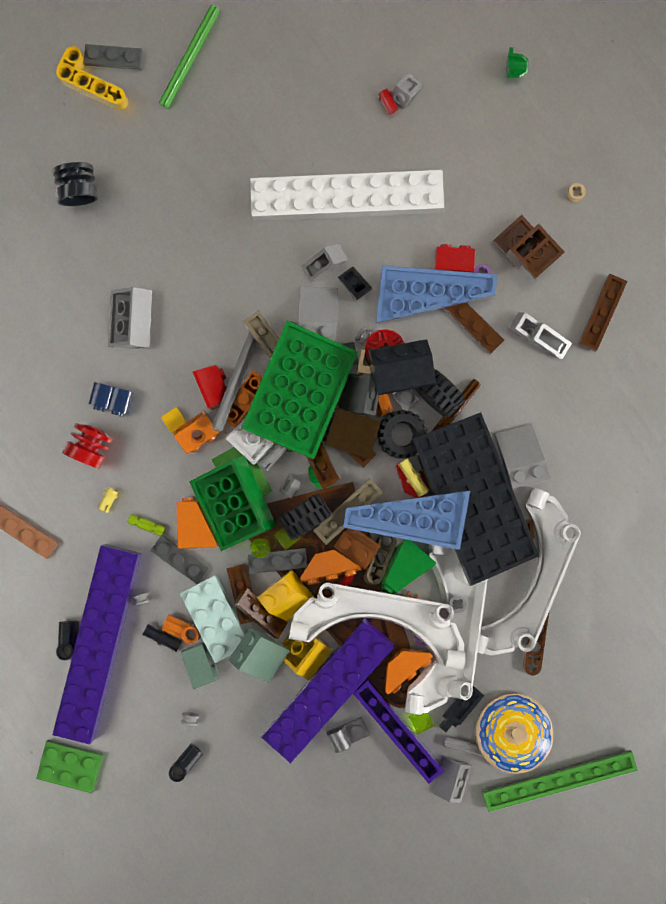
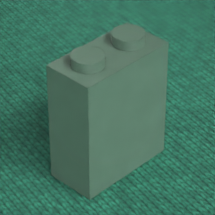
[228,627,290,683]

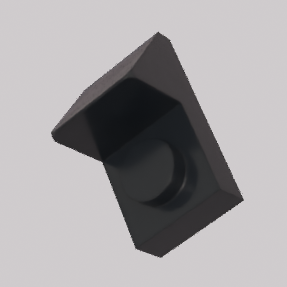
[338,266,372,301]

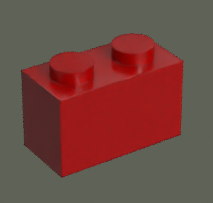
[434,244,475,273]

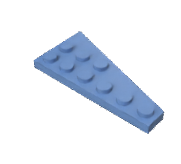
[376,265,497,323]
[343,491,470,550]

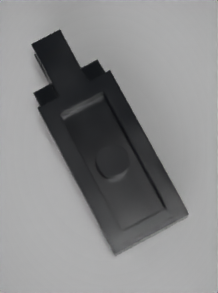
[439,686,485,732]

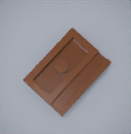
[334,528,381,569]

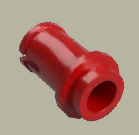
[378,89,399,115]

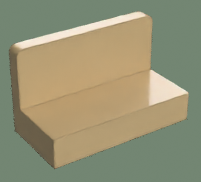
[357,349,371,375]

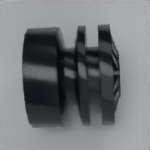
[52,162,98,206]

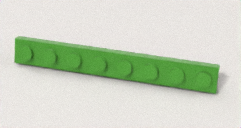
[482,750,638,812]

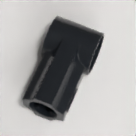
[56,621,77,661]
[168,743,204,782]

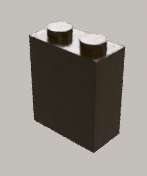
[322,408,381,459]

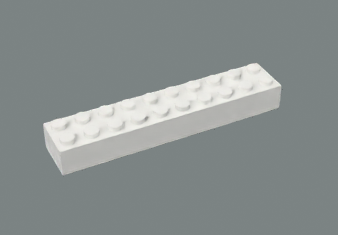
[250,170,444,222]

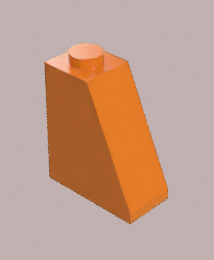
[177,498,218,549]

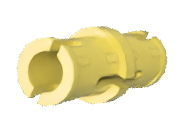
[398,458,429,497]

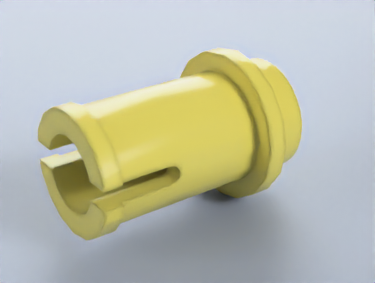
[97,487,118,513]

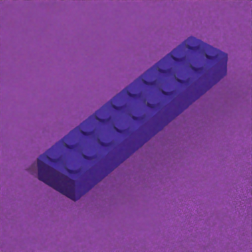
[52,544,142,745]

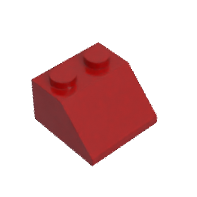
[192,365,227,410]

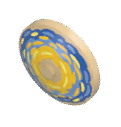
[475,694,553,774]

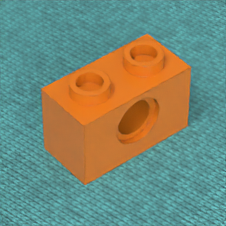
[173,410,219,454]

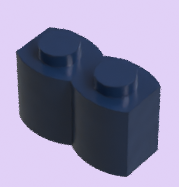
[89,382,134,417]

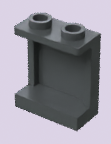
[334,373,379,416]

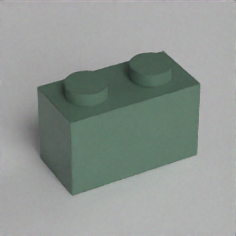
[180,642,219,689]

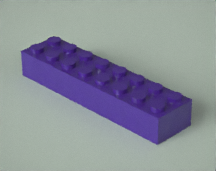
[261,618,394,764]

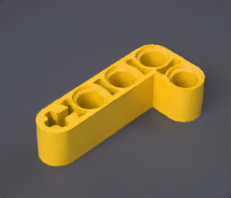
[56,46,128,110]

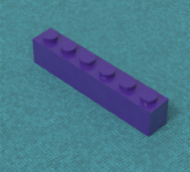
[353,678,444,784]

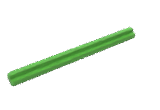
[159,5,219,108]

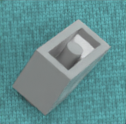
[302,243,348,282]

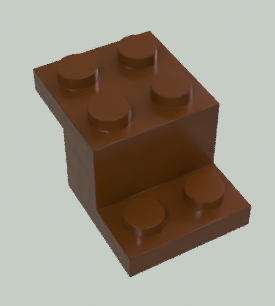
[492,215,565,279]

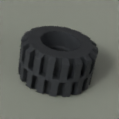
[415,369,465,418]
[377,410,428,459]
[278,493,332,540]

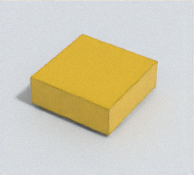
[161,407,187,433]

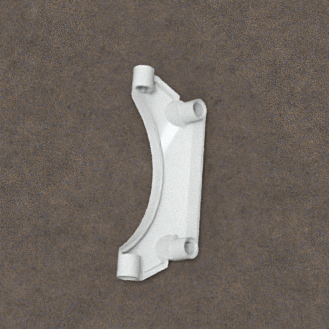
[478,487,581,656]
[404,544,488,714]
[289,583,465,670]

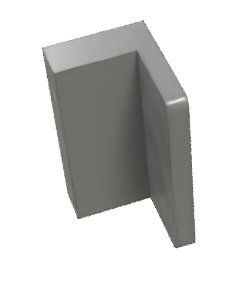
[433,757,472,803]

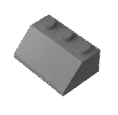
[108,287,152,349]

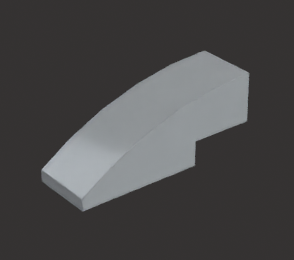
[509,312,572,359]

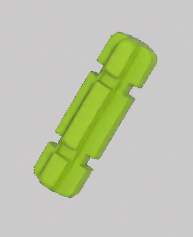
[127,514,165,536]

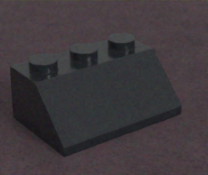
[368,339,436,396]

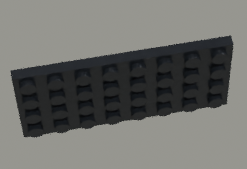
[410,412,540,586]

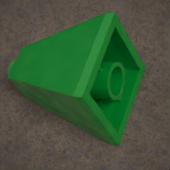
[381,539,436,595]

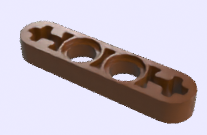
[523,610,550,676]

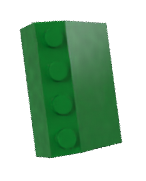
[189,455,277,551]

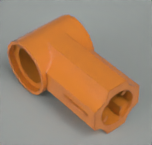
[376,394,394,417]
[162,614,201,644]

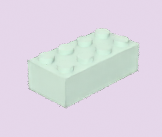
[180,574,246,663]

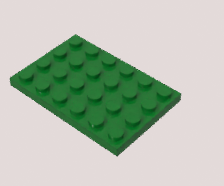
[241,320,358,460]

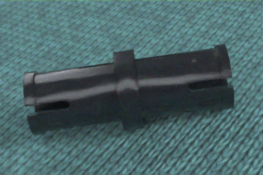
[142,624,182,652]

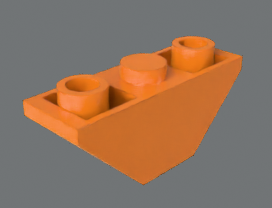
[226,370,262,428]
[300,550,362,585]
[385,648,433,694]

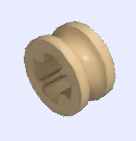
[567,183,586,202]

